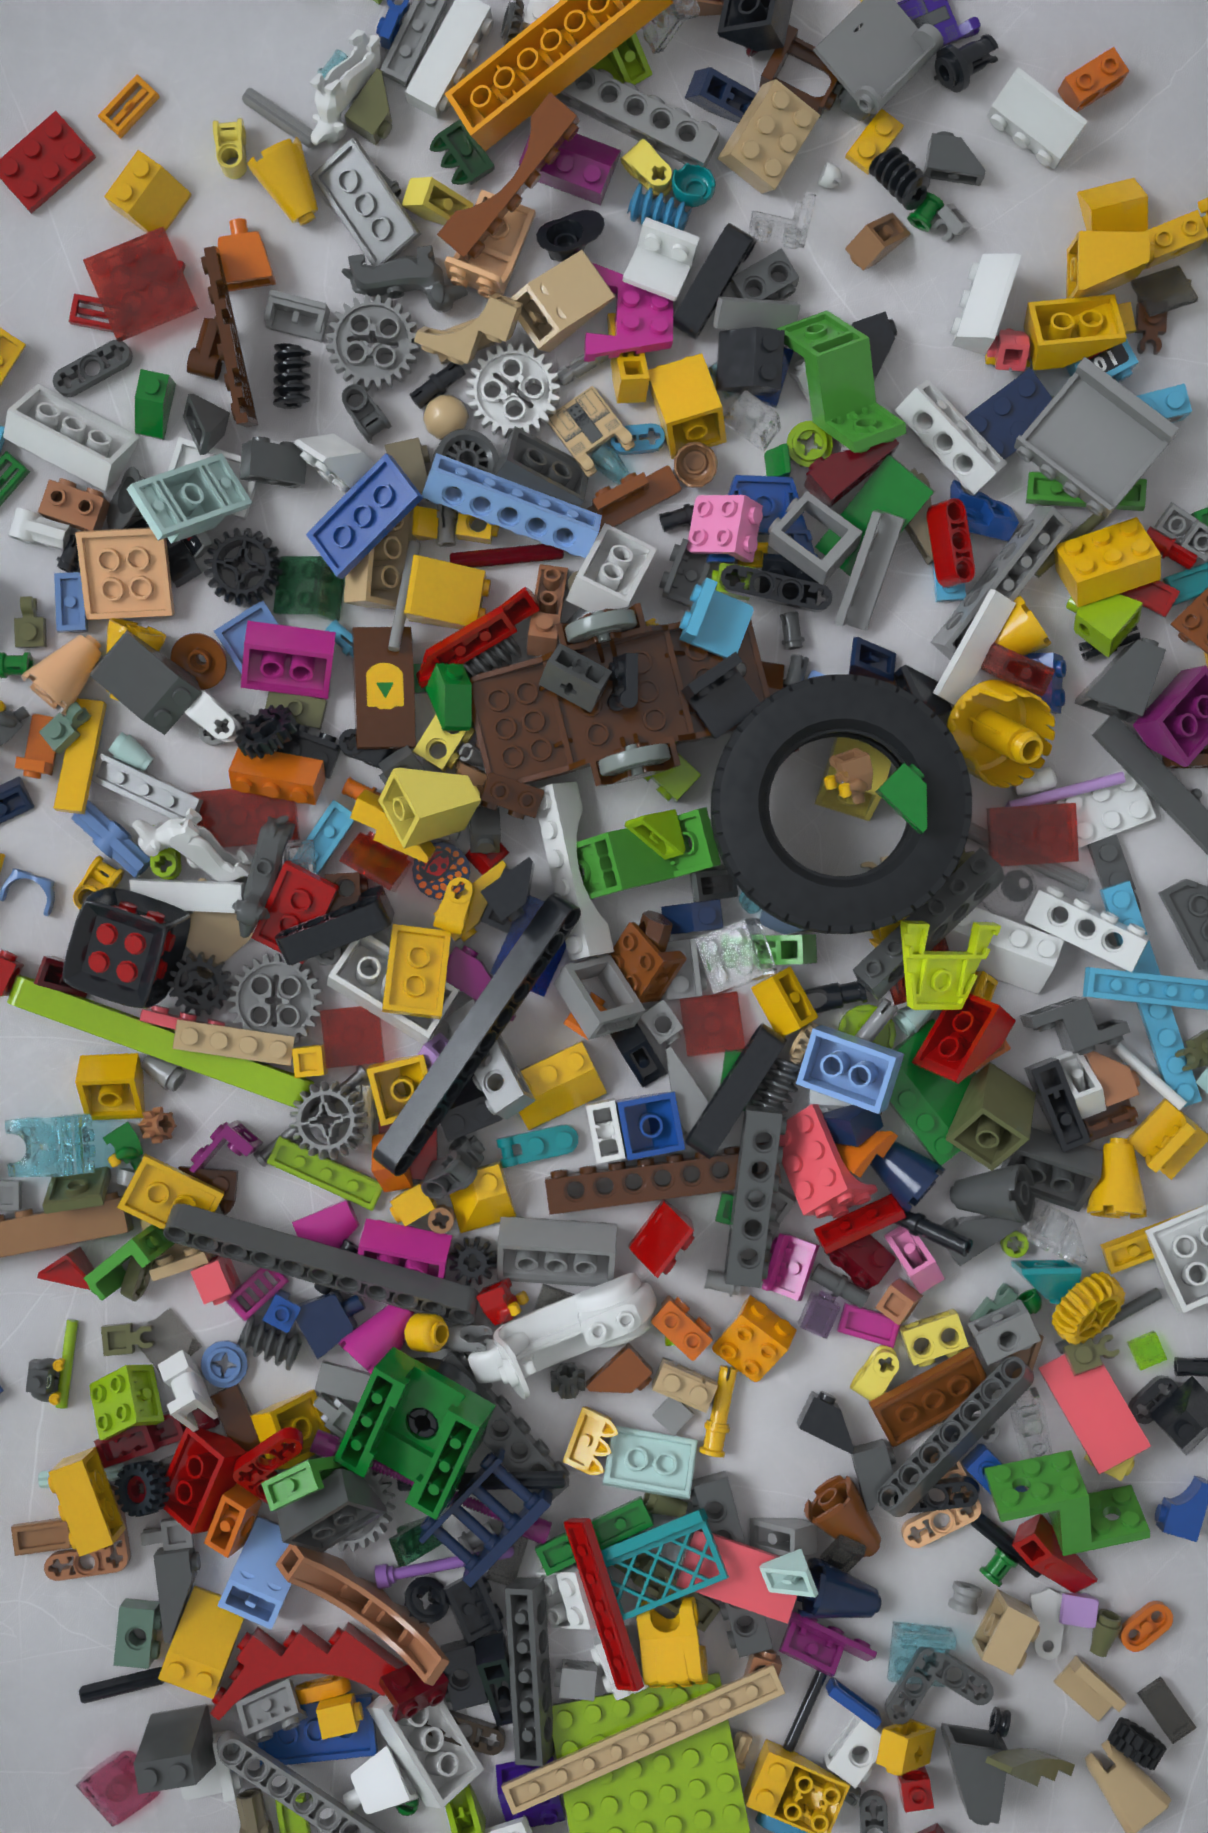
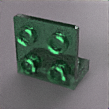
[273,556,345,621]

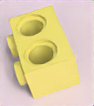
[413,714,475,772]
[899,1309,969,1367]

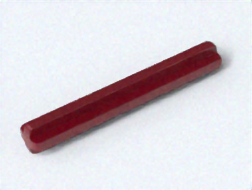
[449,544,564,568]

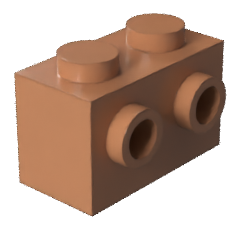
[38,478,110,531]

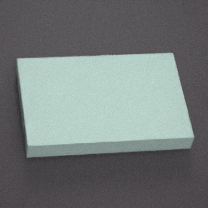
[602,1425,698,1500]

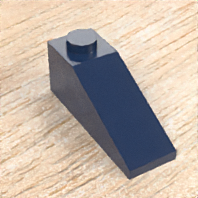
[685,67,757,124]

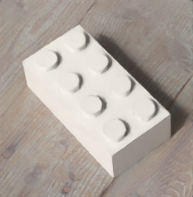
[326,935,459,1045]

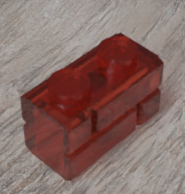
[981,642,1055,696]

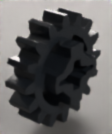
[235,704,298,759]
[167,952,233,1016]

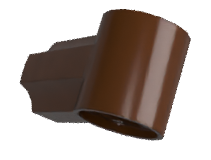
[187,318,223,381]

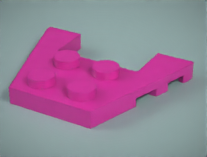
[584,263,673,362]

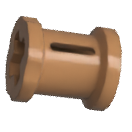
[428,1204,456,1234]

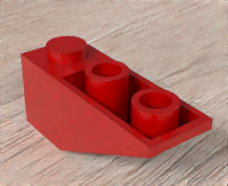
[1012,1514,1098,1593]

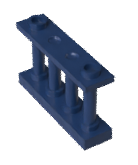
[419,1447,553,1588]

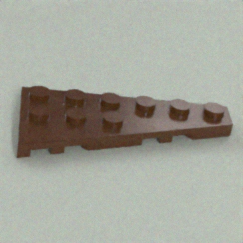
[201,246,258,427]

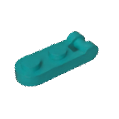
[496,1124,579,1168]

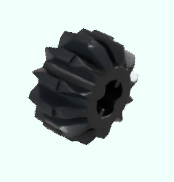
[448,1236,497,1286]

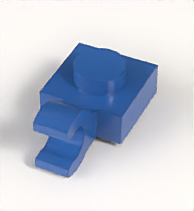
[376,0,410,50]

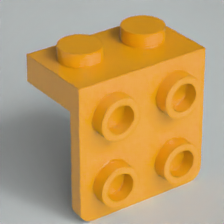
[712,1295,797,1382]

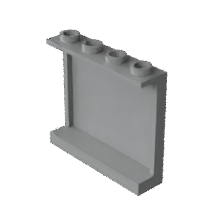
[1014,357,1179,519]

